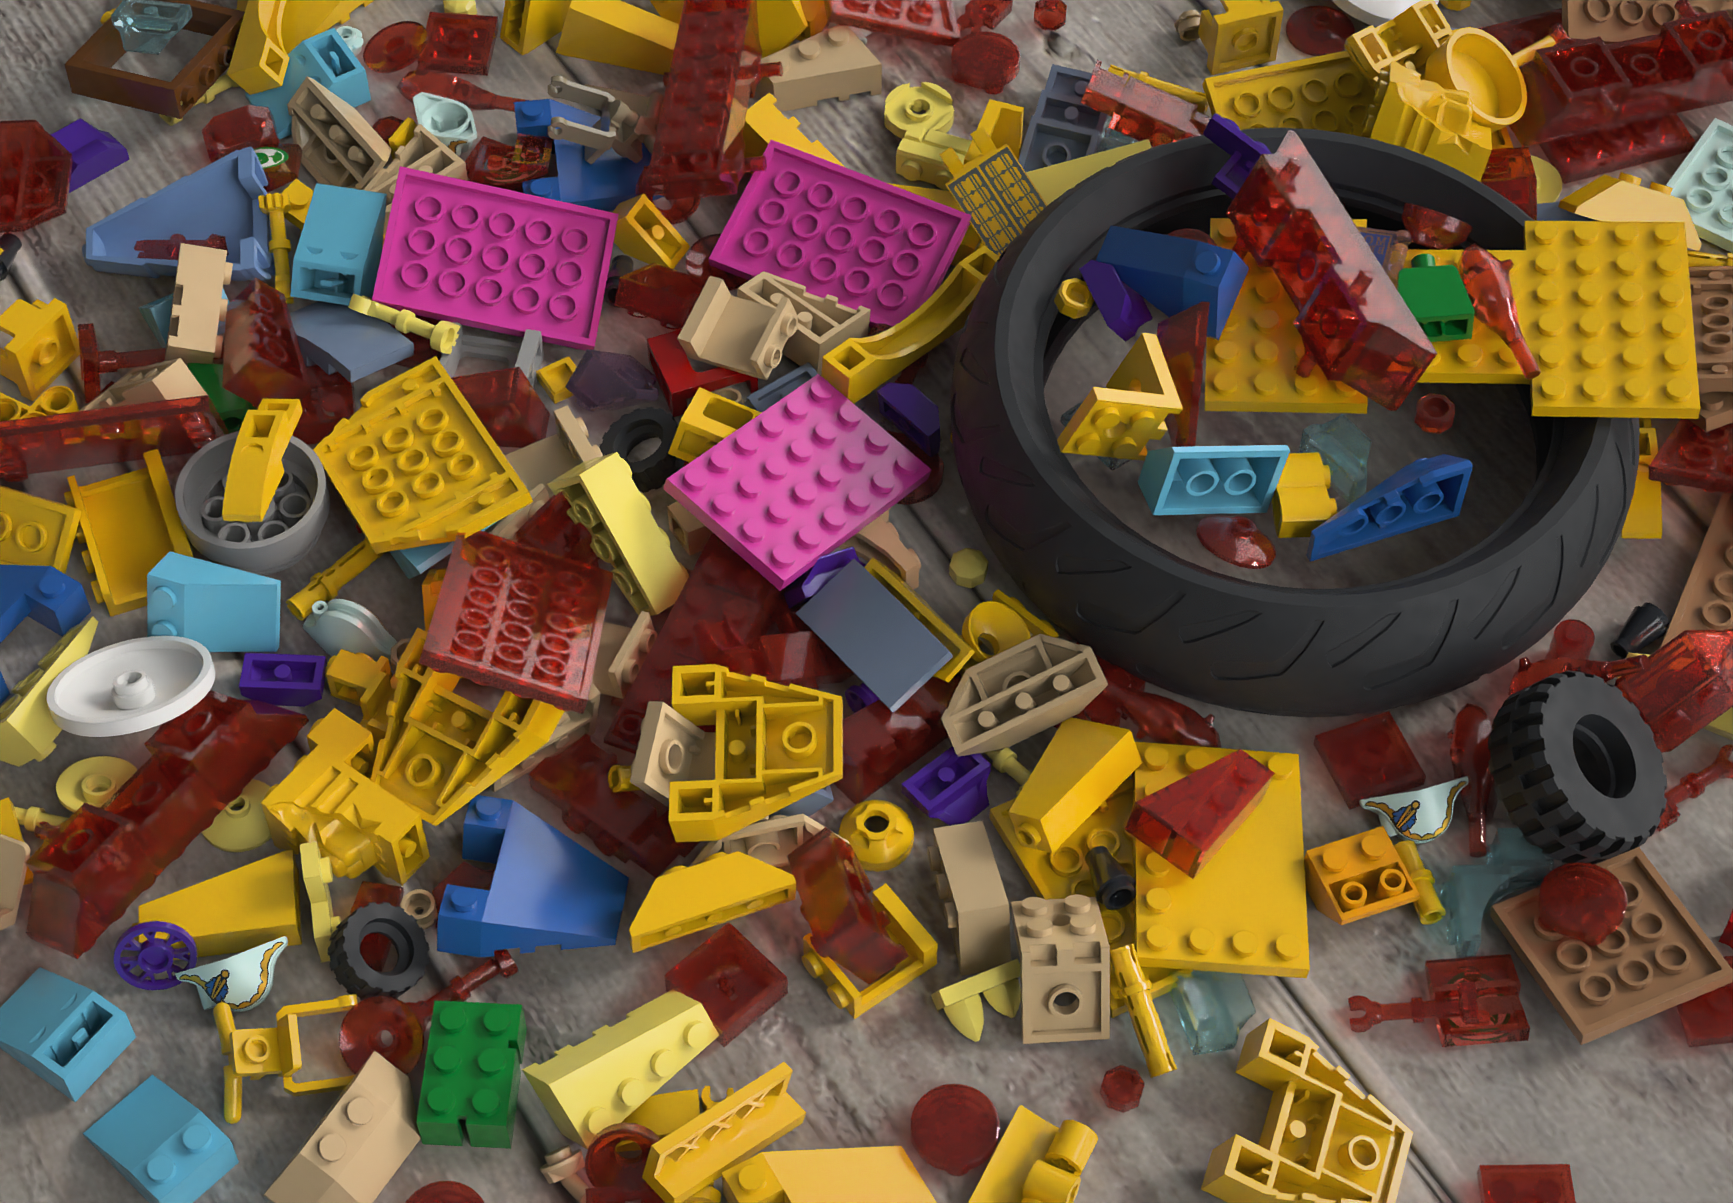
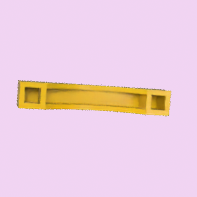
[227,0,290,95]
[821,245,999,404]

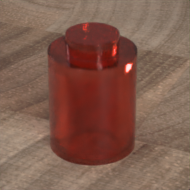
[1545,619,1595,674]

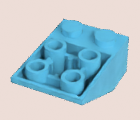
[245,28,371,141]
[290,183,387,306]
[0,967,136,1102]

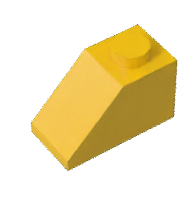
[612,193,691,272]

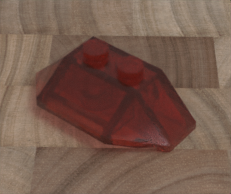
[0,120,73,233]
[1614,629,1733,753]

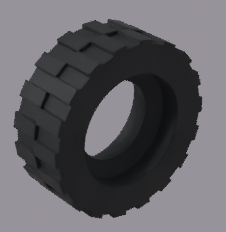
[599,407,687,493]
[328,902,430,1004]

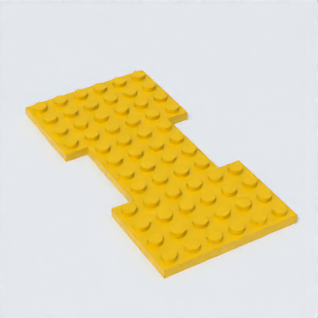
[1205,218,1701,419]

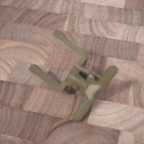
[548,75,666,164]

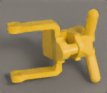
[213,994,358,1124]

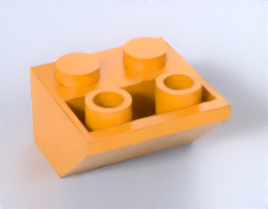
[1304,826,1420,925]

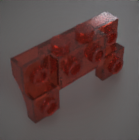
[1080,59,1211,147]
[692,613,854,690]
[528,733,700,878]

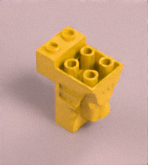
[1350,61,1492,182]
[261,708,430,886]

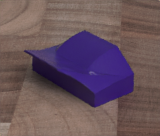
[48,118,130,193]
[1079,260,1153,342]
[877,382,942,458]
[784,547,866,609]
[239,653,327,707]
[901,746,991,826]

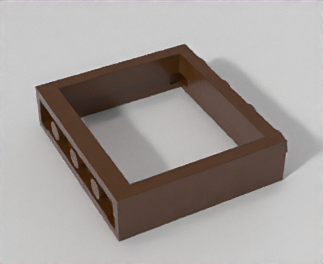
[64,0,245,119]

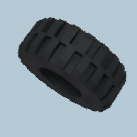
[1488,671,1667,866]

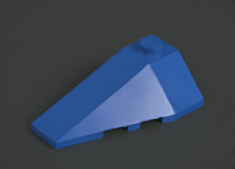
[1096,225,1249,340]
[1306,454,1473,562]

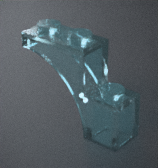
[1441,828,1554,961]

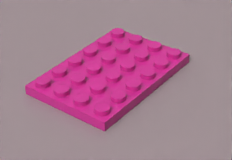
[709,140,971,332]
[372,166,618,352]
[663,374,932,591]

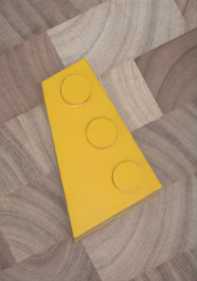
[740,92,846,174]

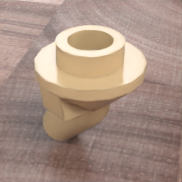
[540,1145,595,1203]

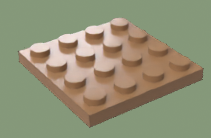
[1490,847,1733,1045]

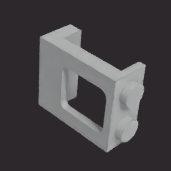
[440,322,544,413]

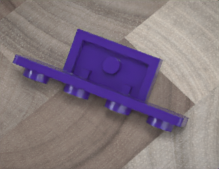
[1203,113,1338,219]

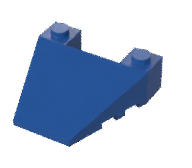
[514,99,669,212]
[0,565,91,705]
[437,795,629,957]

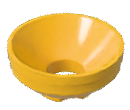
[962,601,1031,663]
[838,800,914,872]

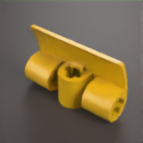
[968,1105,1098,1203]

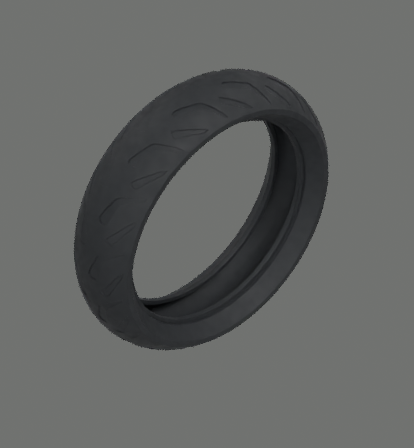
[950,128,1640,717]

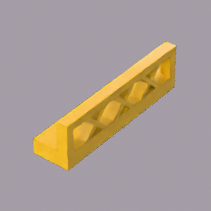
[642,1062,806,1203]

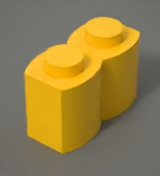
[1271,452,1337,538]

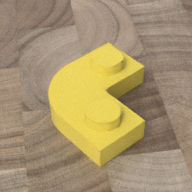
[300,841,341,963]

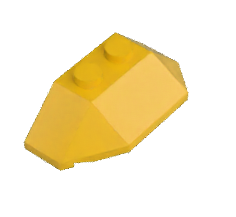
[1558,172,1702,251]
[629,851,797,953]

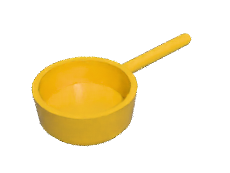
[1424,27,1568,133]

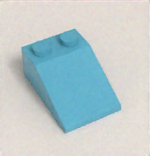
[147,551,281,652]
[83,1074,239,1203]

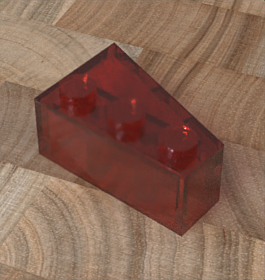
[451,367,550,448]
[1124,749,1275,879]
[787,827,909,985]

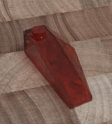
[1156,302,1210,447]

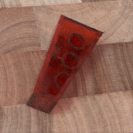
[222,277,312,409]
[833,673,963,805]

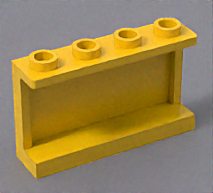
[64,449,193,617]

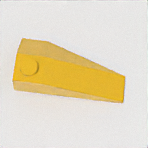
[864,558,975,683]

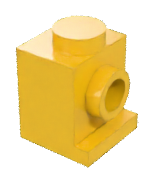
[325,649,392,706]

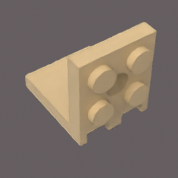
[630,701,769,821]
[1011,894,1110,1044]

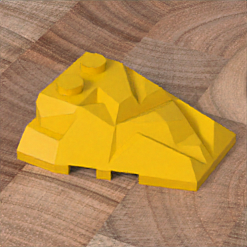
[1344,0,1453,87]

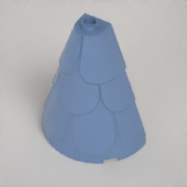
[82,147,275,281]

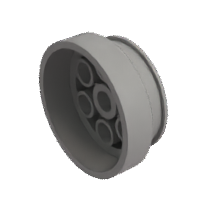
[175,431,330,575]

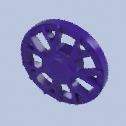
[113,921,197,990]

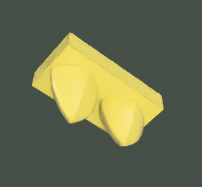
[931,958,1021,1042]

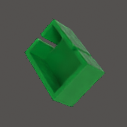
[416,1000,527,1149]

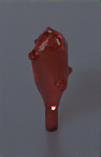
[397,63,529,112]
[1458,244,1541,380]
[1508,654,1650,696]
[1101,675,1221,748]
[1447,703,1494,858]

